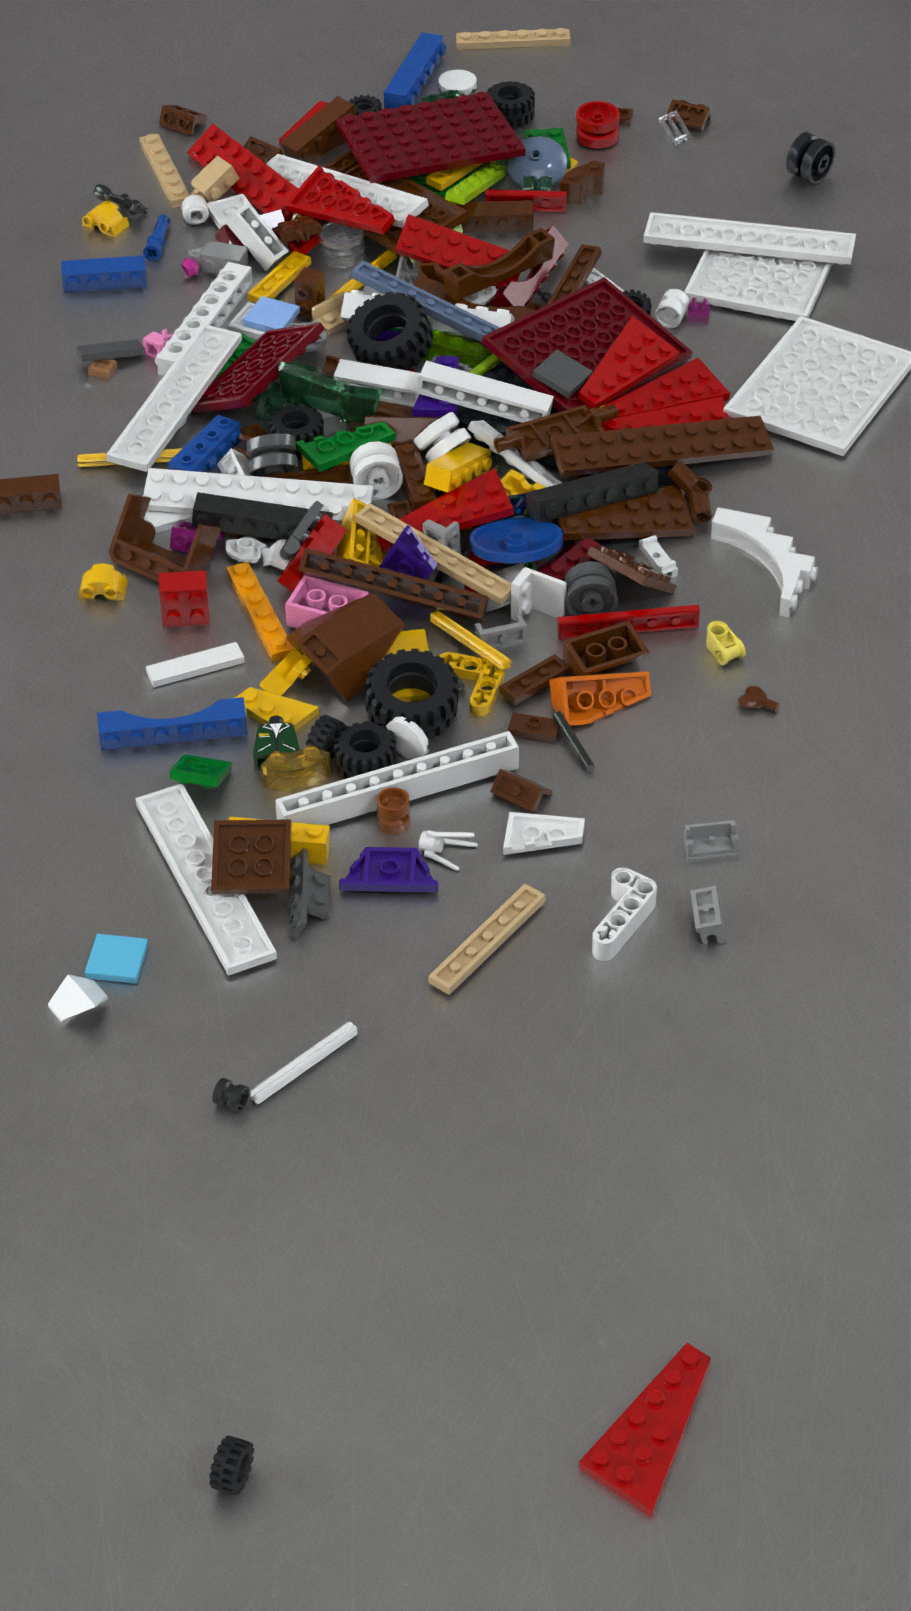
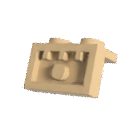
[312,291,349,336]

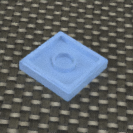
[243,296,300,332]

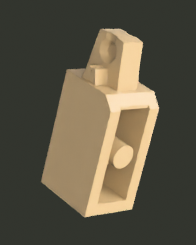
[189,156,240,203]

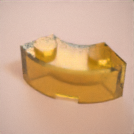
[261,744,331,792]

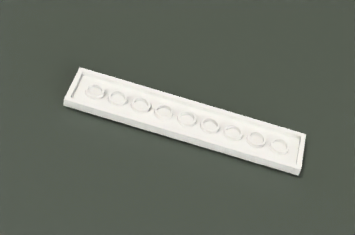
[266,154,429,228]
[644,212,856,265]
[106,324,242,472]
[143,468,374,525]
[135,784,277,976]

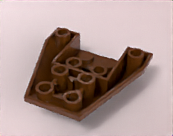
[286,592,405,703]

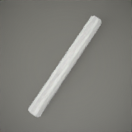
[249,1022,357,1104]

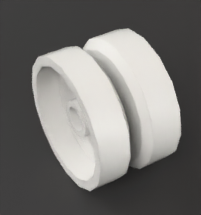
[413,412,471,462]
[349,441,403,500]

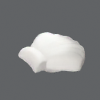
[463,286,496,305]
[225,536,267,563]
[261,539,292,570]

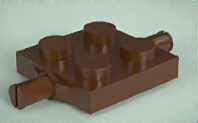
[272,216,323,243]

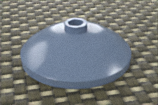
[507,136,567,191]

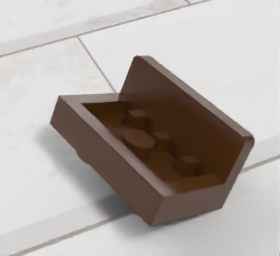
[243,136,284,164]

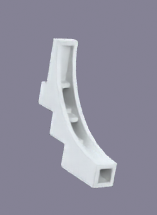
[711,507,818,617]

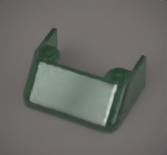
[278,360,382,424]

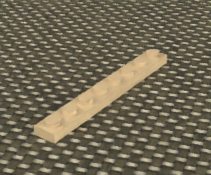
[355,503,511,605]

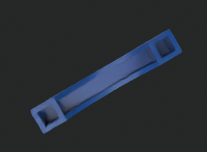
[97,697,248,751]

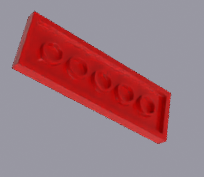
[394,214,520,289]

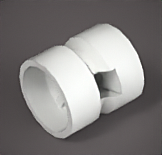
[655,289,690,329]

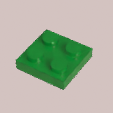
[169,754,232,789]

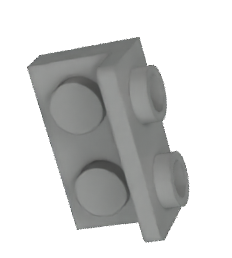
[423,519,461,554]

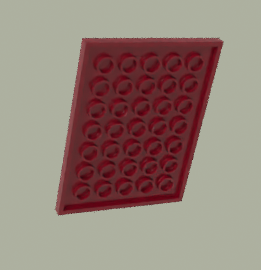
[336,92,526,183]
[481,277,693,412]

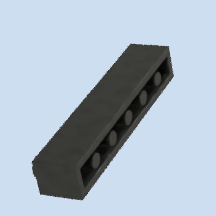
[526,462,658,523]
[192,492,333,543]

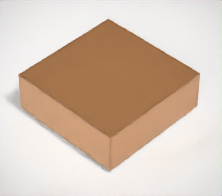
[88,359,117,379]

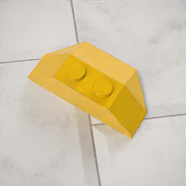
[336,498,386,567]

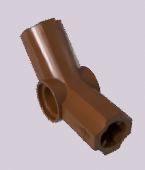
[668,461,712,524]

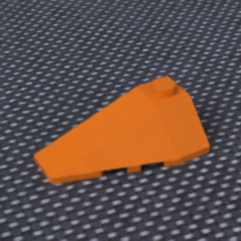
[549,671,651,726]

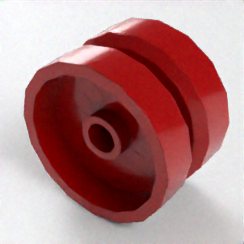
[576,101,620,149]

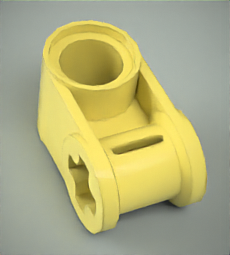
[706,621,746,666]

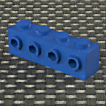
[168,415,242,473]

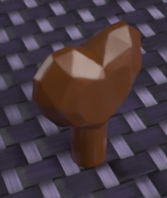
[738,686,780,712]

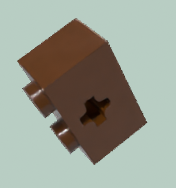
[294,267,325,319]

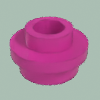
[181,257,200,278]

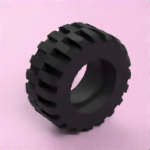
[346,292,433,371]
[365,649,459,740]

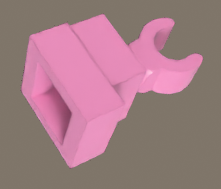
[143,329,174,359]

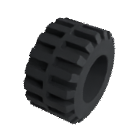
[487,81,535,128]
[268,404,325,460]
[334,721,397,780]

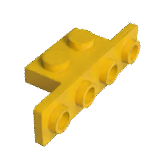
[260,648,316,696]

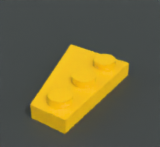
[235,687,319,732]

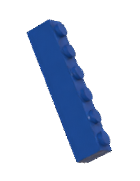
[384,32,446,109]

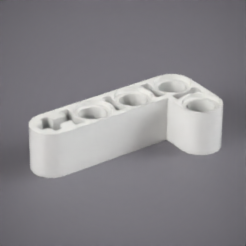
[592,868,657,961]

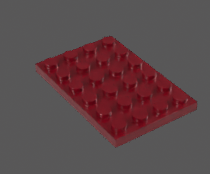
[191,322,325,413]

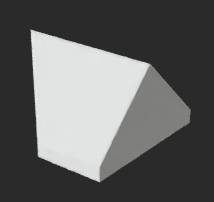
[48,974,108,1024]

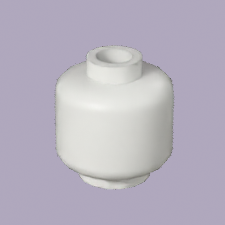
[181,195,209,226]

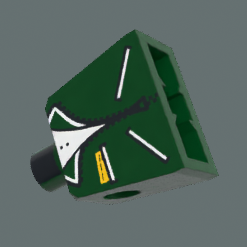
[253,715,301,771]

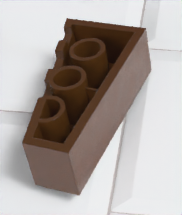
[281,96,356,163]

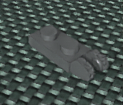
[279,501,324,560]

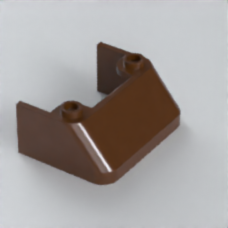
[109,494,221,582]

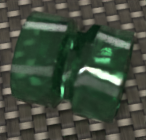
[523,175,552,191]

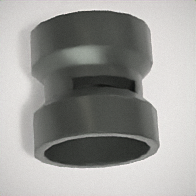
[212,1078,249,1113]

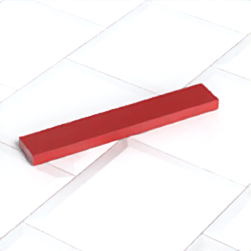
[557,604,700,640]

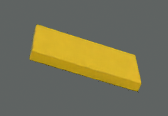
[383,629,431,702]

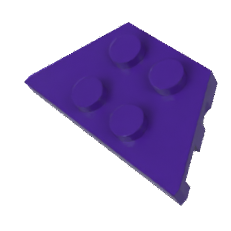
[379,525,437,580]
[339,847,439,893]

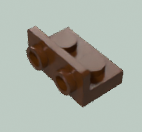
[665,99,711,132]
[159,104,207,135]

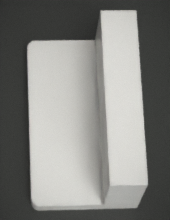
[217,448,251,476]

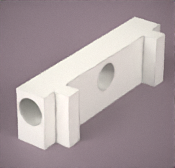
[639,535,678,578]

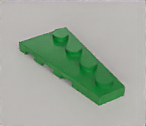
[296,421,396,472]

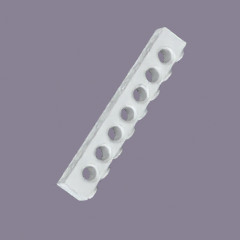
[155,262,252,376]

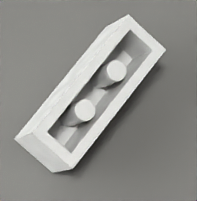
[226,203,289,272]

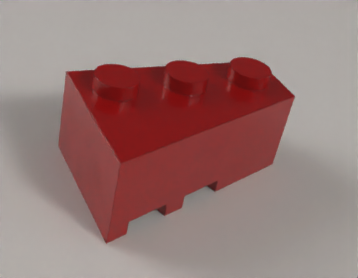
[277,514,347,593]

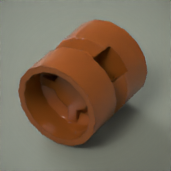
[377,787,410,835]

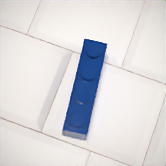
[61,255,147,293]

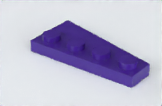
[412,355,459,417]

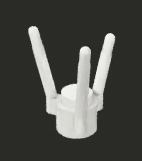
[419,830,478,871]

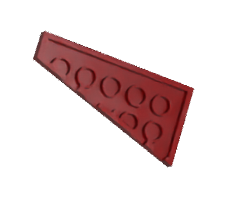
[285,166,395,234]
[578,316,680,409]
[605,358,730,417]
[601,396,729,431]
[375,468,514,552]
[579,1343,711,1518]

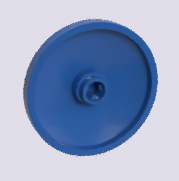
[470,517,563,563]

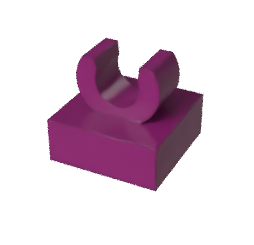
[687,298,710,323]

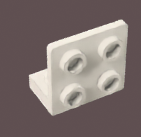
[511,567,566,621]

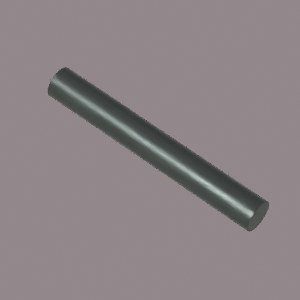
[553,711,595,772]

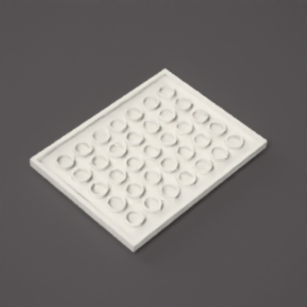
[724,316,911,456]

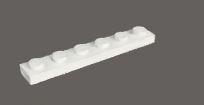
[467,420,563,487]

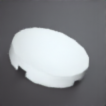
[439,70,477,96]
[386,717,429,760]

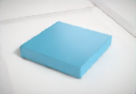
[85,934,149,984]

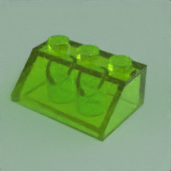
[424,330,493,369]

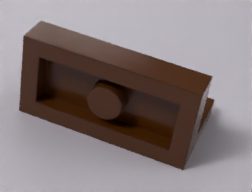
[490,769,553,812]

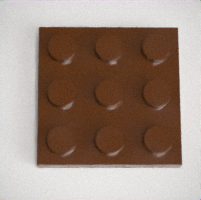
[587,545,677,594]
[211,819,292,894]

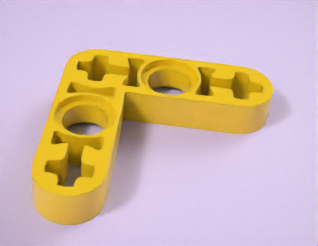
[439,652,505,716]

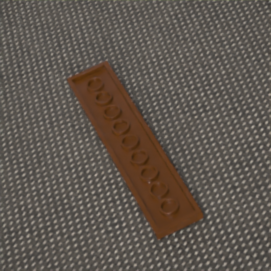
[549,415,774,477]

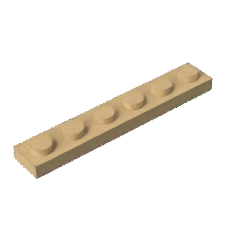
[456,28,571,50]
[139,134,189,208]
[428,884,546,995]

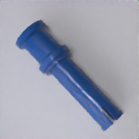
[143,214,171,261]

